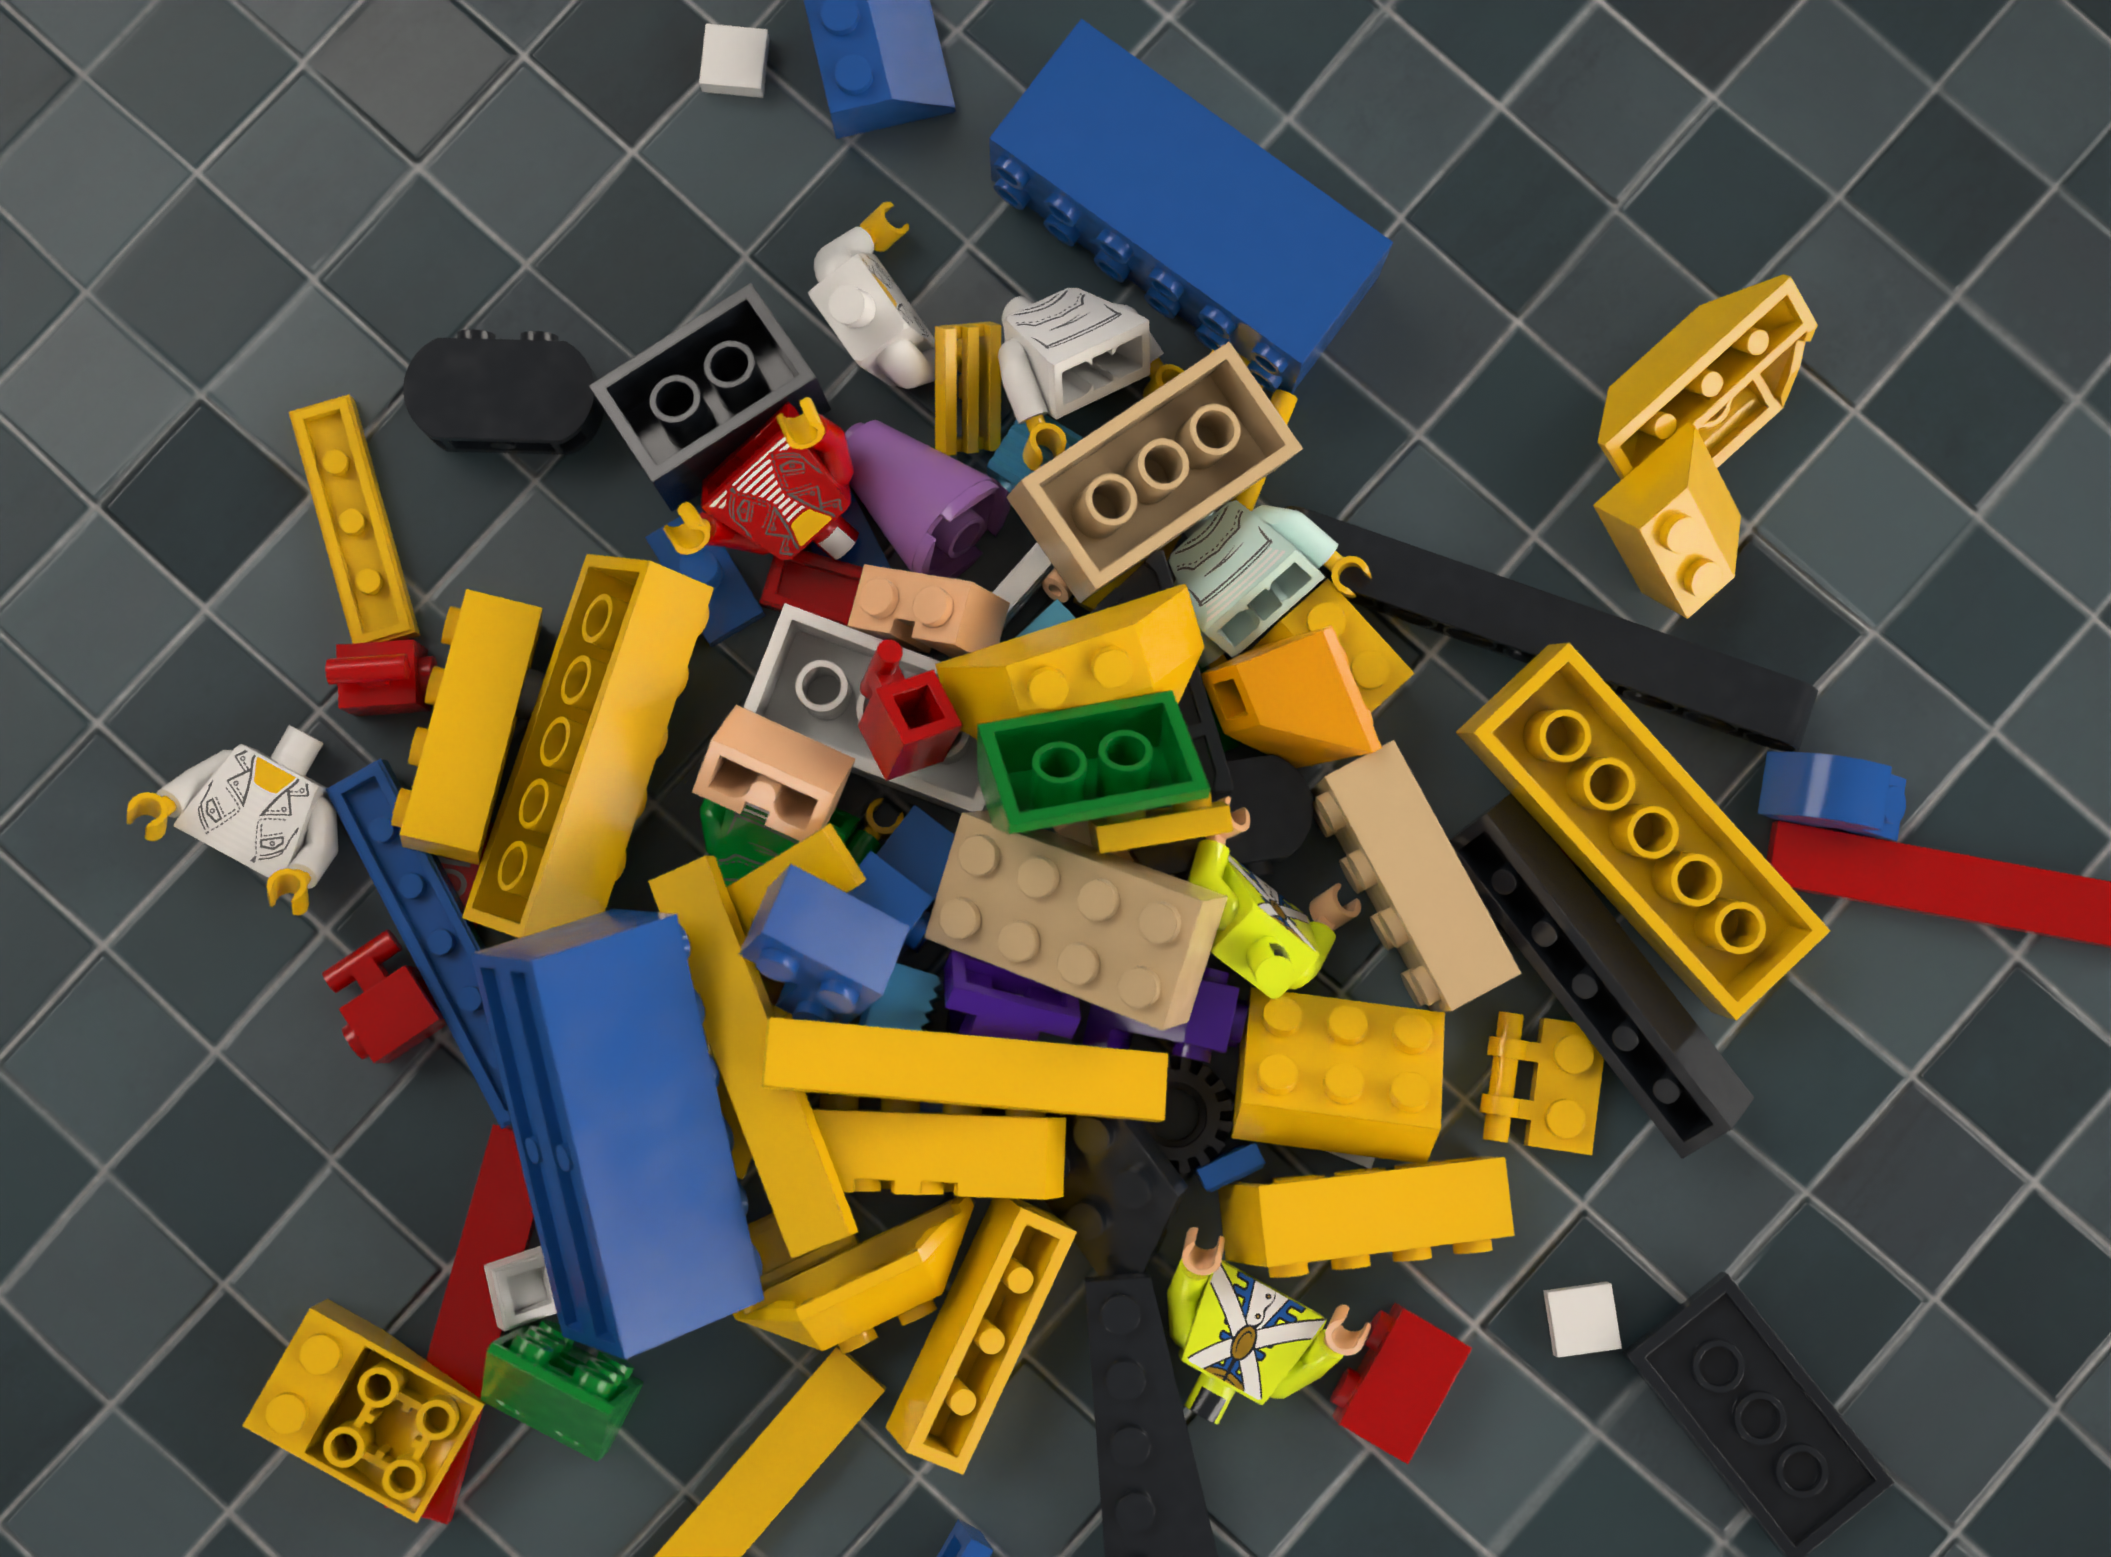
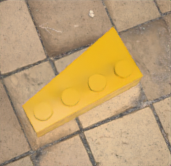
[811,1095,1066,1200]
[1218,1156,1515,1278]

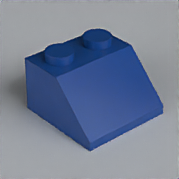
[804,0,956,139]

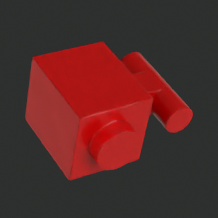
[325,639,437,716]
[858,639,963,781]
[322,929,447,1063]

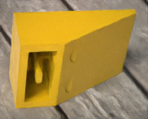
[242,1299,486,1523]

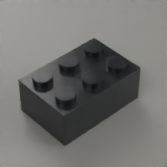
[589,283,831,512]

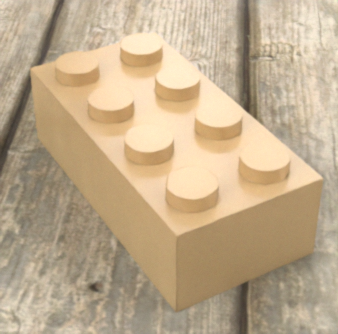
[1006,342,1303,603]
[1311,740,1522,1012]
[924,810,1228,1030]

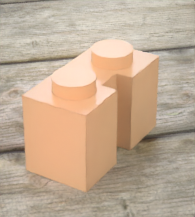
[847,564,1010,658]
[692,705,856,841]

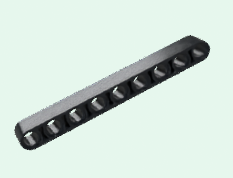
[1284,506,1818,752]

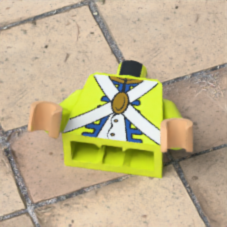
[1187,796,1361,999]
[1167,1227,1371,1425]

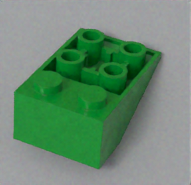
[481,1319,644,1462]

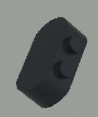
[403,329,604,455]
[1127,755,1313,881]

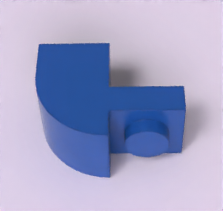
[1758,751,1906,841]

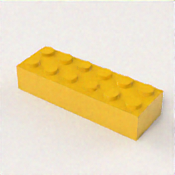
[462,554,714,938]
[1456,642,1830,1021]

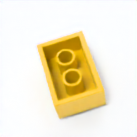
[1232,987,1445,1164]

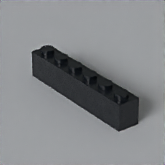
[1449,793,1754,1159]

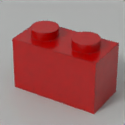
[1330,1303,1472,1465]

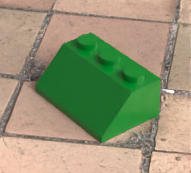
[977,690,1210,834]

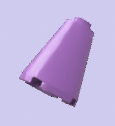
[845,420,1010,579]

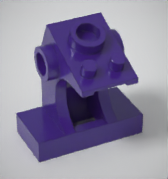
[944,949,1081,1109]
[1082,968,1248,1063]

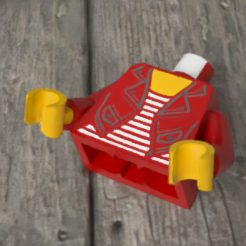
[663,397,859,561]

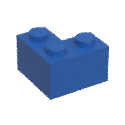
[847,804,955,957]
[739,864,910,1024]

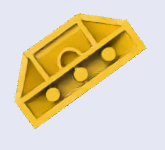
[1597,274,1817,480]
[935,584,1204,739]
[733,1196,976,1354]

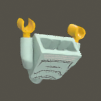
[1169,500,1372,669]

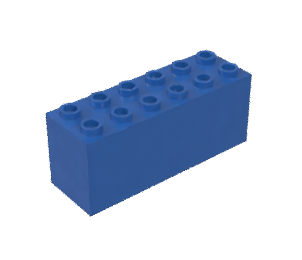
[989,18,1393,394]
[471,909,764,1359]

